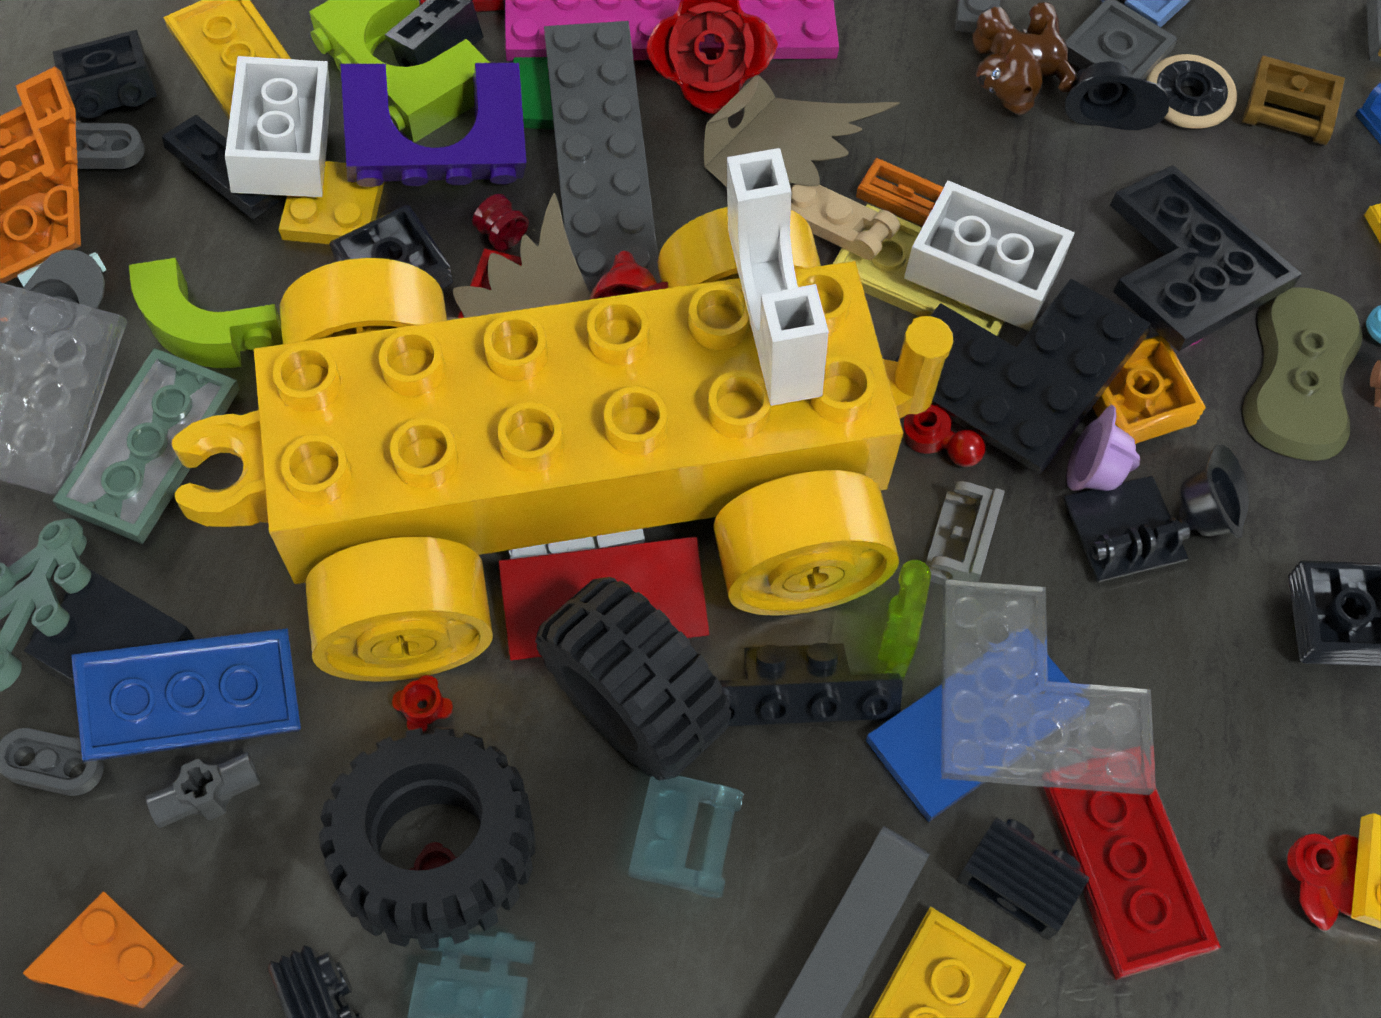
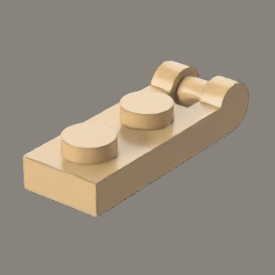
[790,183,900,260]

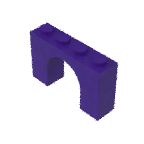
[340,63,526,187]

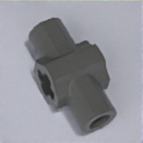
[145,752,261,828]

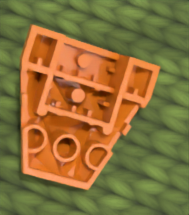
[0,66,81,285]

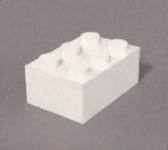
[225,56,331,197]
[904,181,1075,331]

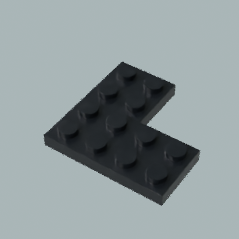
[1110,165,1302,351]
[895,278,1151,475]

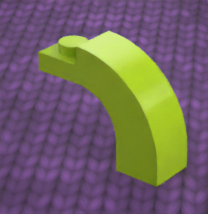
[129,258,283,368]

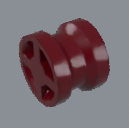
[472,194,529,251]

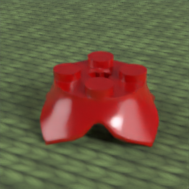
[646,0,778,114]

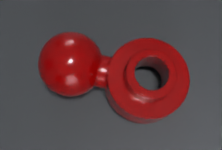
[904,405,985,467]

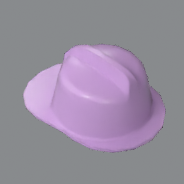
[1066,405,1140,491]

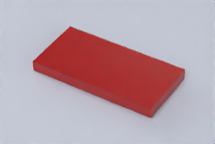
[499,537,709,661]
[1040,747,1221,980]

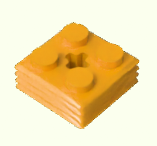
[1093,335,1206,444]

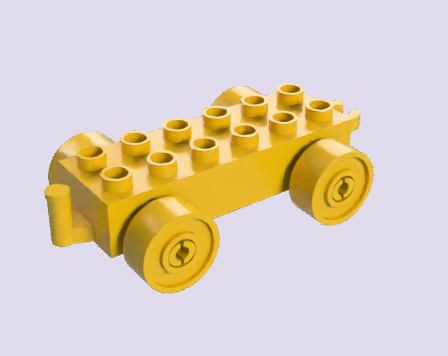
[172,207,953,682]

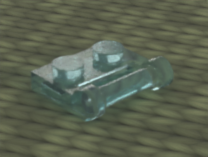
[628,776,744,898]

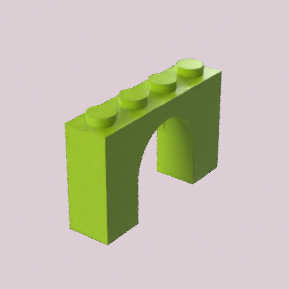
[309,0,490,143]

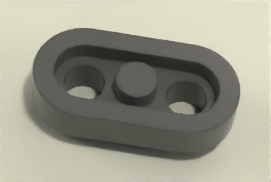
[76,123,145,169]
[0,728,104,796]

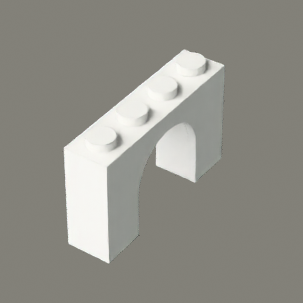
[727,148,829,406]

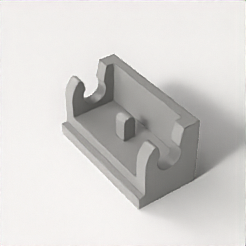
[921,481,1005,594]

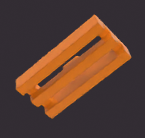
[856,158,944,227]

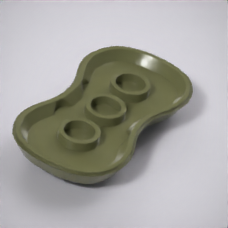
[1242,287,1362,461]

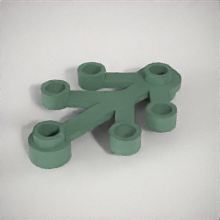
[0,518,91,692]

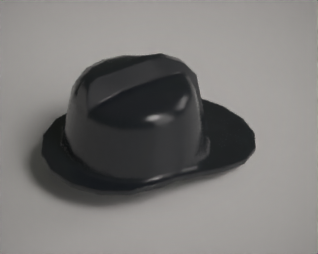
[1065,61,1170,130]
[1179,445,1249,538]

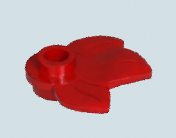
[1287,833,1359,931]

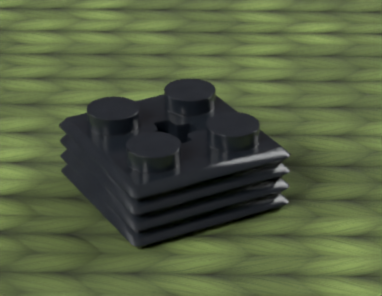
[330,205,453,289]
[1288,560,1381,666]
[268,945,363,1018]

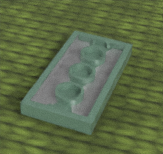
[53,348,240,544]

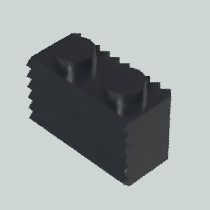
[957,817,1090,940]

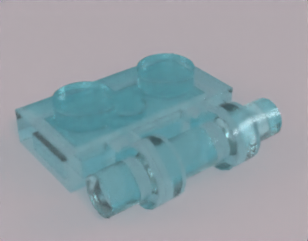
[407,932,535,1018]

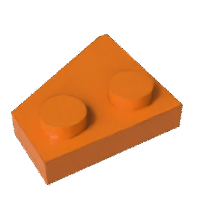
[23,891,184,1009]

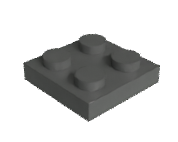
[1065,0,1178,80]

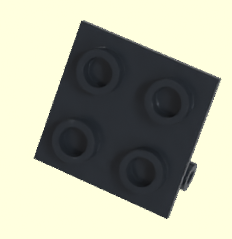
[1063,475,1190,583]

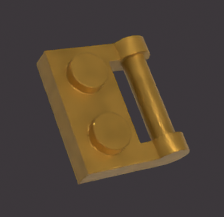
[1242,55,1345,145]

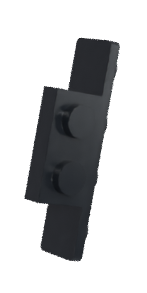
[719,643,903,726]

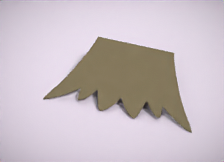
[704,75,900,188]
[447,193,591,320]

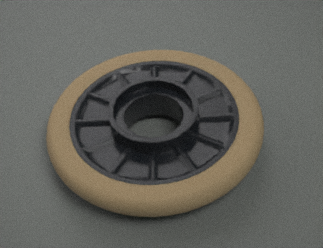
[1146,54,1237,129]

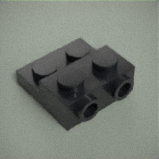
[53,29,157,118]

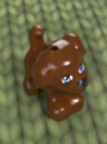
[972,2,1077,115]

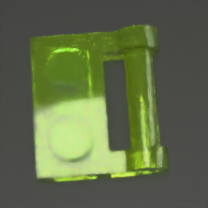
[877,560,931,682]

